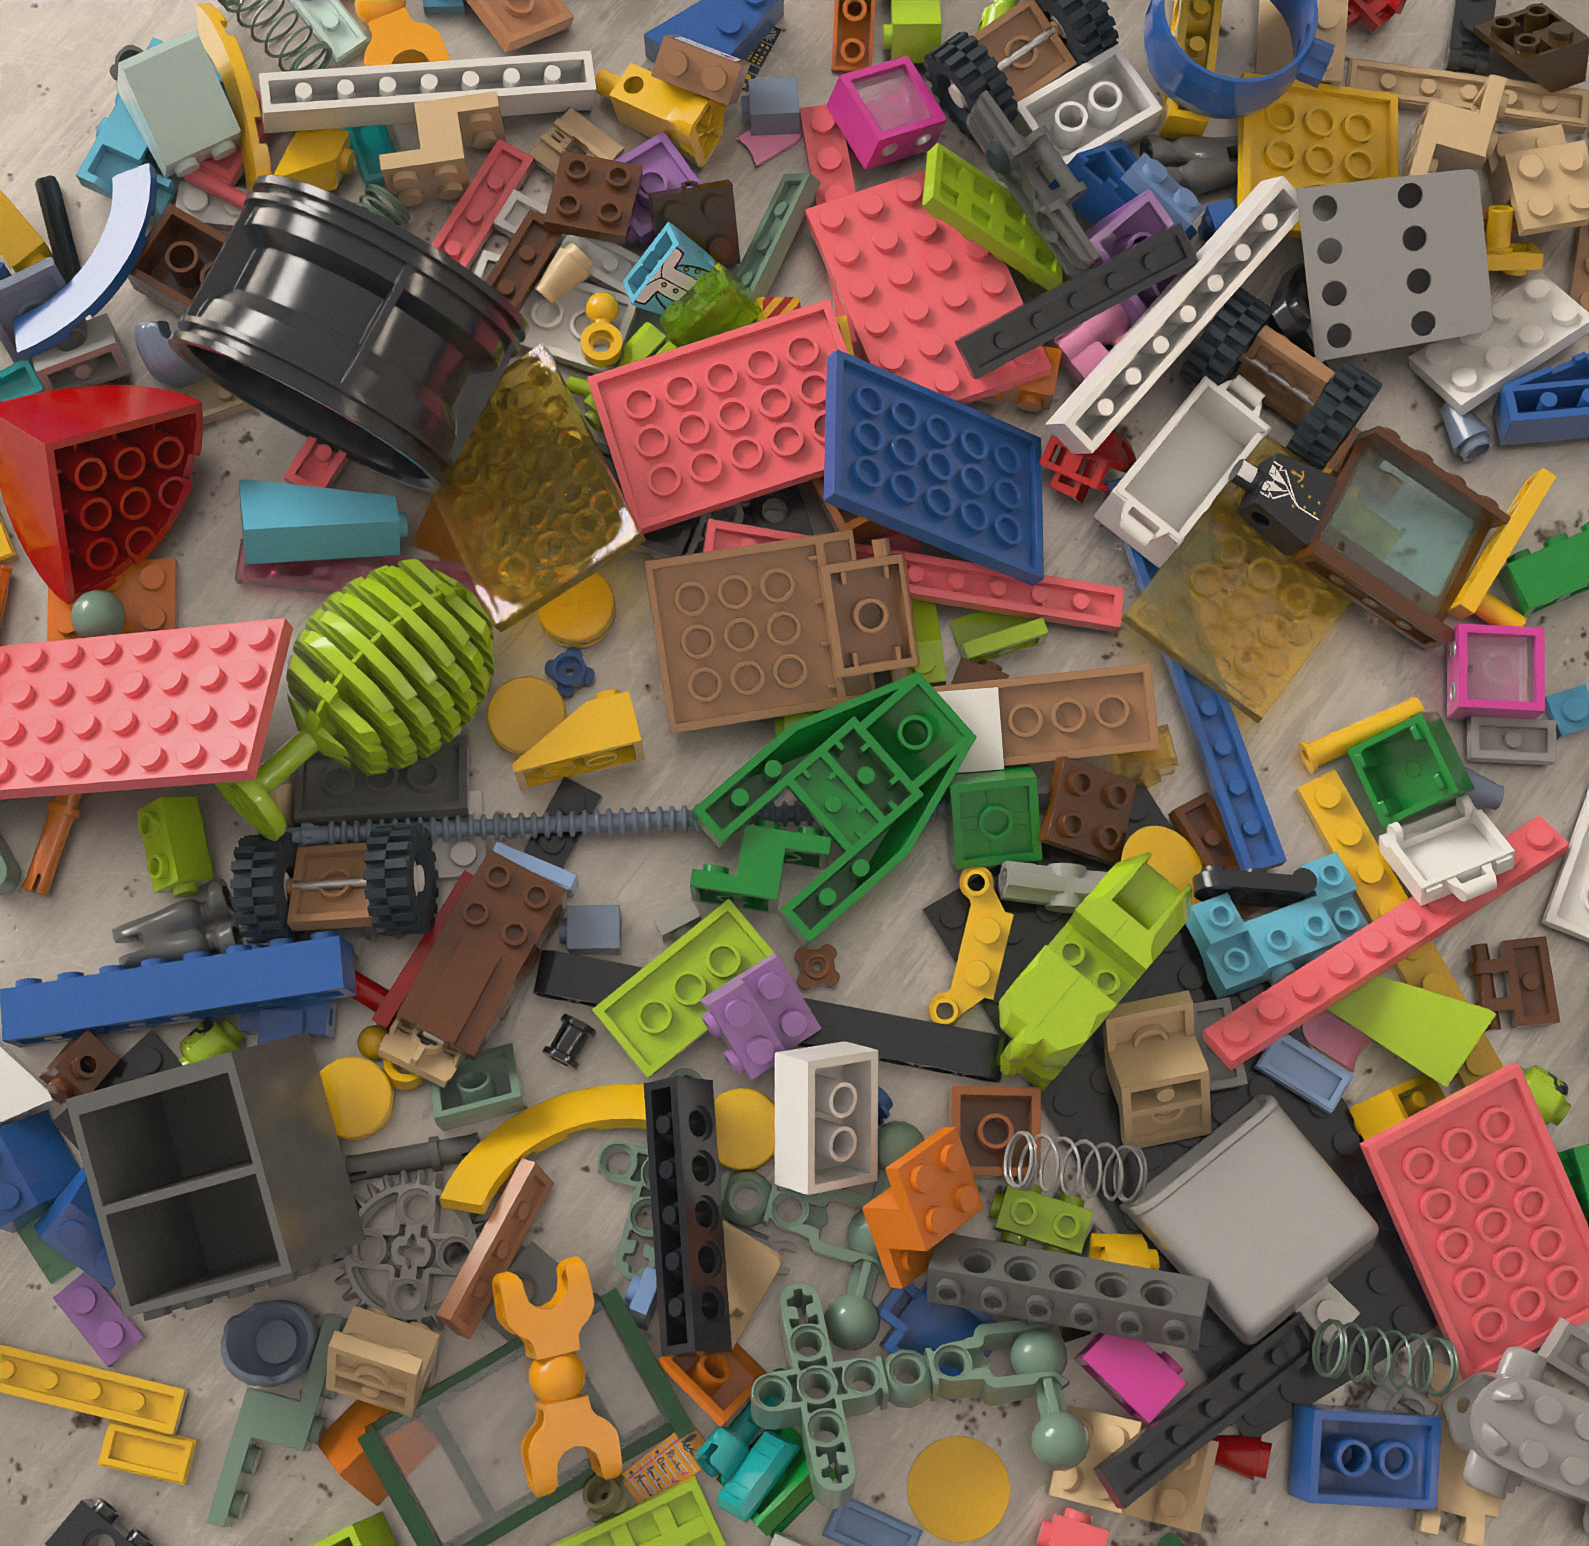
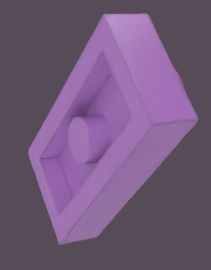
[53,1272,147,1367]

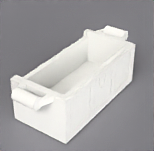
[1093,374,1272,569]

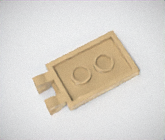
[1412,1362,1502,1546]

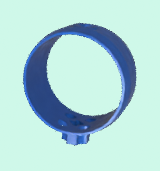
[1144,0,1335,119]

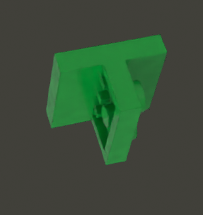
[716,1427,836,1538]

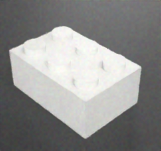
[1011,44,1163,184]
[775,1041,878,1195]

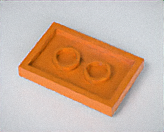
[47,558,178,641]

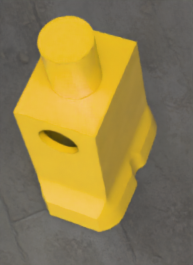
[595,63,727,168]

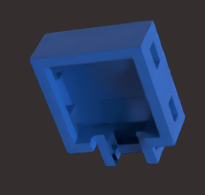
[239,944,337,1045]
[877,1279,998,1403]

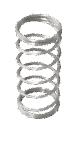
[1003,1131,1148,1203]

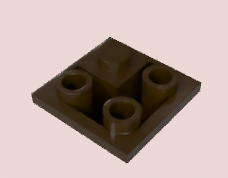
[1473,3,1589,93]

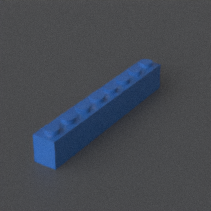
[0,931,357,1048]

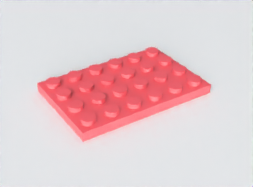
[805,169,1052,404]
[587,299,848,536]
[1359,1063,1589,1380]

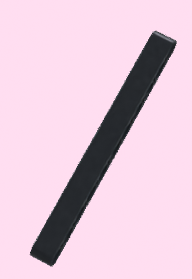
[533,950,1008,1083]

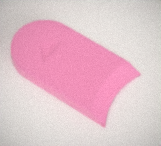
[736,120,803,167]
[1301,1010,1373,1073]

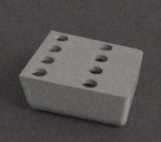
[1296,169,1493,362]
[1119,1094,1379,1345]

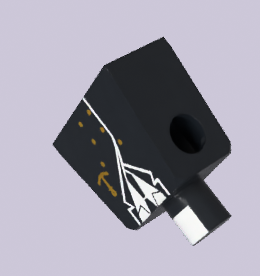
[1228,454,1337,556]

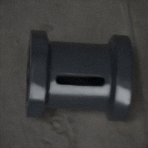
[542,1013,596,1071]

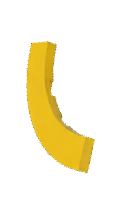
[196,3,272,193]
[440,1084,646,1215]

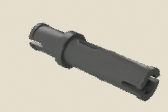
[346,1132,479,1183]

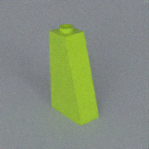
[1327,975,1496,1088]

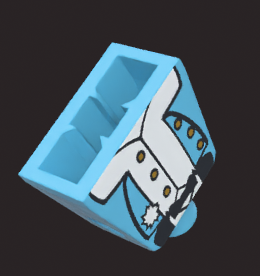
[622,222,728,322]

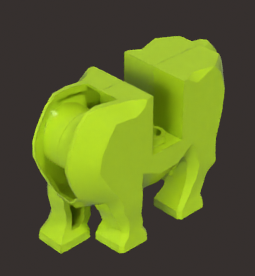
[998,852,1192,1091]

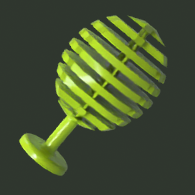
[213,558,496,841]

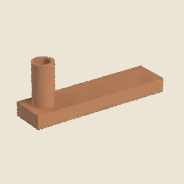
[436,1158,554,1339]

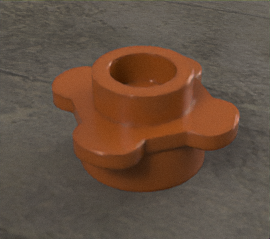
[794,944,840,990]

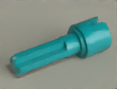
[693,1368,785,1485]

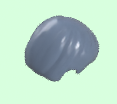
[134,320,206,387]
[220,1300,319,1387]

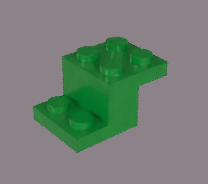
[690,820,832,914]

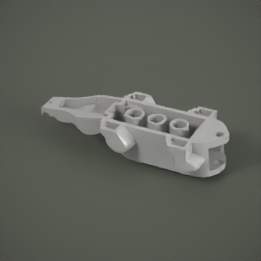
[1443,1346,1589,1535]

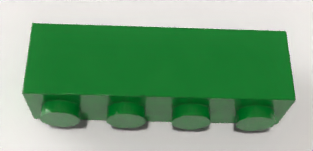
[1497,522,1589,617]

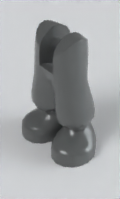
[1140,134,1238,195]
[112,879,244,969]

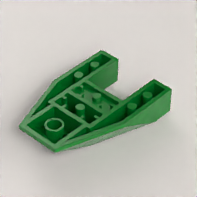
[691,672,977,947]

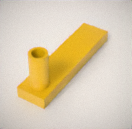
[1448,467,1557,627]

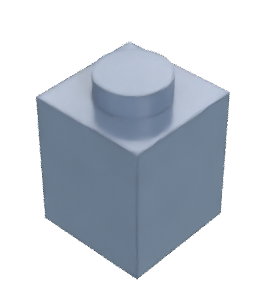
[741,77,800,136]
[559,905,622,955]

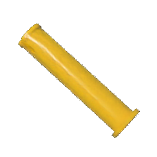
[1298,696,1425,774]

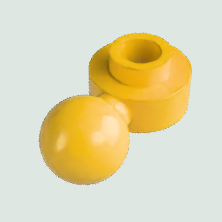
[580,292,623,368]
[357,1025,425,1090]

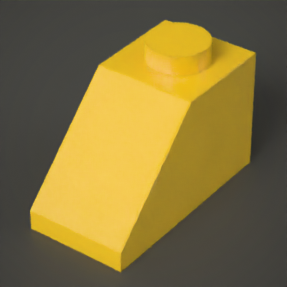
[274,128,355,191]
[1348,1073,1445,1141]

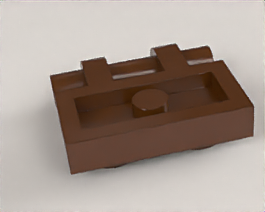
[1469,936,1560,1032]

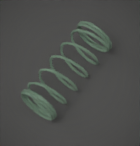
[218,0,332,72]
[1312,1318,1459,1397]

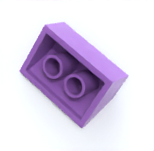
[1085,189,1196,328]

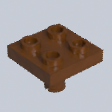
[544,151,643,245]
[1038,756,1137,865]

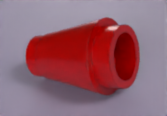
[1212,1435,1272,1481]

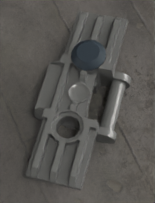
[966,90,1100,277]

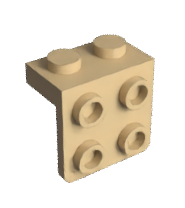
[655,1220,783,1349]

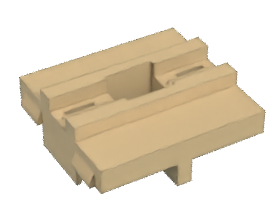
[529,107,624,179]
[378,1018,465,1088]

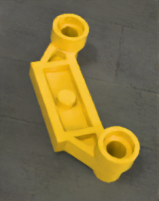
[928,867,1014,1026]

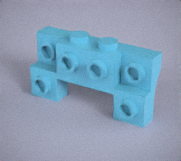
[76,37,228,224]
[1185,852,1368,999]

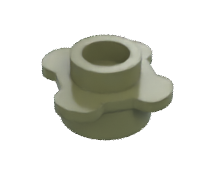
[582,1474,629,1523]

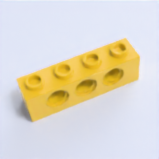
[1159,0,1223,139]

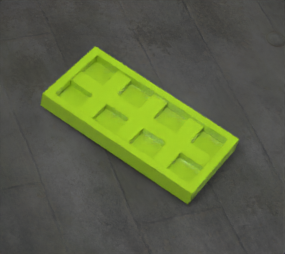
[922,143,1063,290]
[549,1476,727,1546]

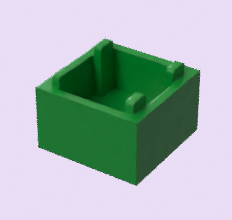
[1347,712,1475,828]
[944,764,1042,870]

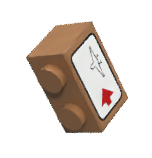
[651,34,751,105]

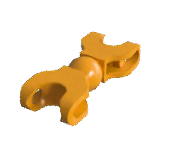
[354,0,450,66]
[492,1256,622,1497]

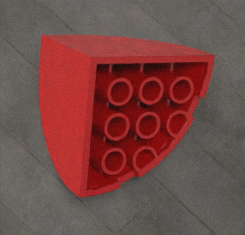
[0,385,203,605]

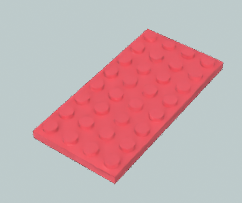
[0,618,293,800]

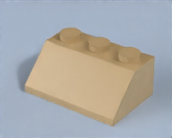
[1255,0,1348,85]

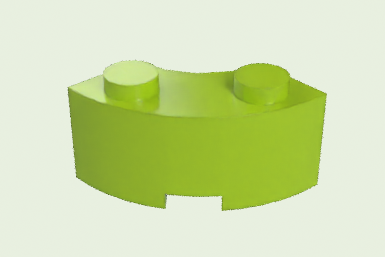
[883,0,942,63]

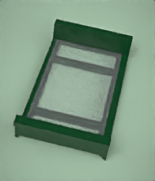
[357,1287,695,1546]

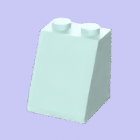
[117,29,241,178]

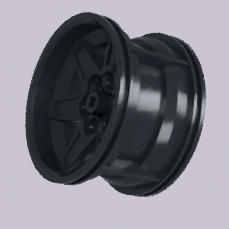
[168,175,529,493]

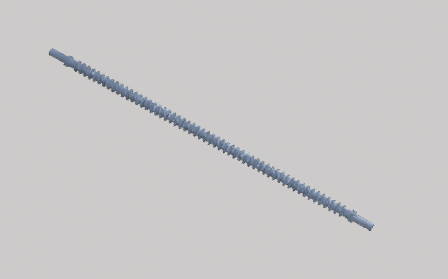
[257,793,1048,847]

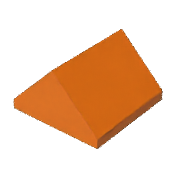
[657,1343,767,1427]
[317,1399,440,1506]

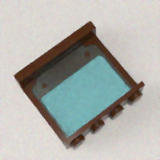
[1293,425,1511,650]

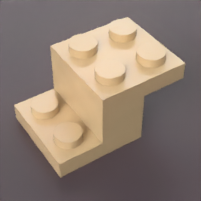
[1401,74,1509,176]
[379,91,506,206]
[1484,124,1589,236]
[1102,990,1212,1148]
[326,1306,440,1417]
[1048,1405,1219,1534]

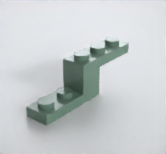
[206,1313,348,1528]

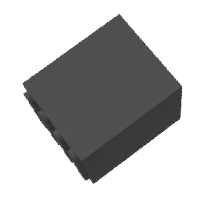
[65,1032,366,1321]

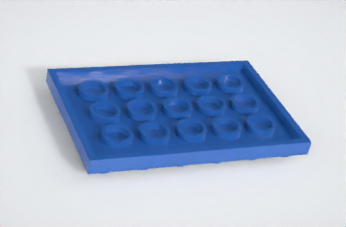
[824,349,1044,586]

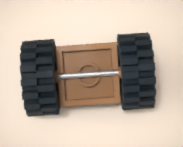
[923,0,1119,141]
[1179,287,1383,471]
[230,823,439,945]

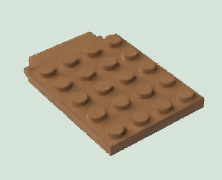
[643,529,920,734]

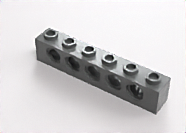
[927,1234,1210,1351]

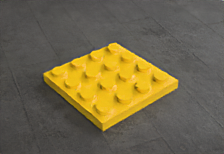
[1237,72,1399,239]

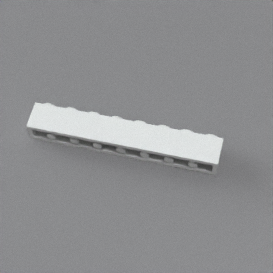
[259,51,596,133]
[1045,176,1299,454]

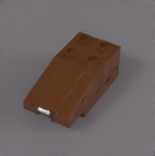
[397,850,567,1061]

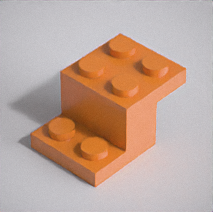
[862,1127,984,1289]

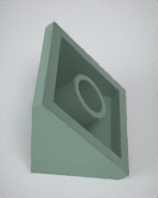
[429,1043,528,1131]

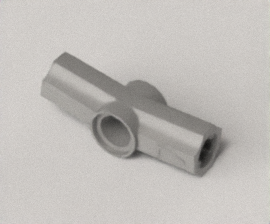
[997,861,1107,913]

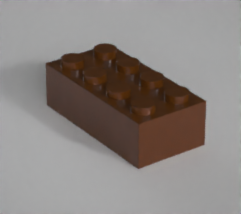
[128,203,228,316]

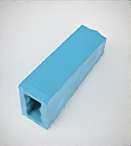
[239,479,408,564]

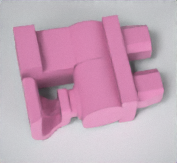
[1044,304,1130,385]

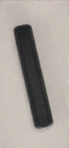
[35,175,81,284]

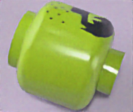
[178,1018,245,1065]
[1521,1065,1571,1126]

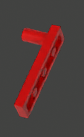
[350,870,474,1031]

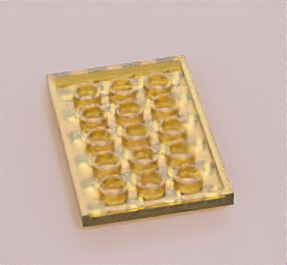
[431,344,646,632]
[1121,434,1401,724]

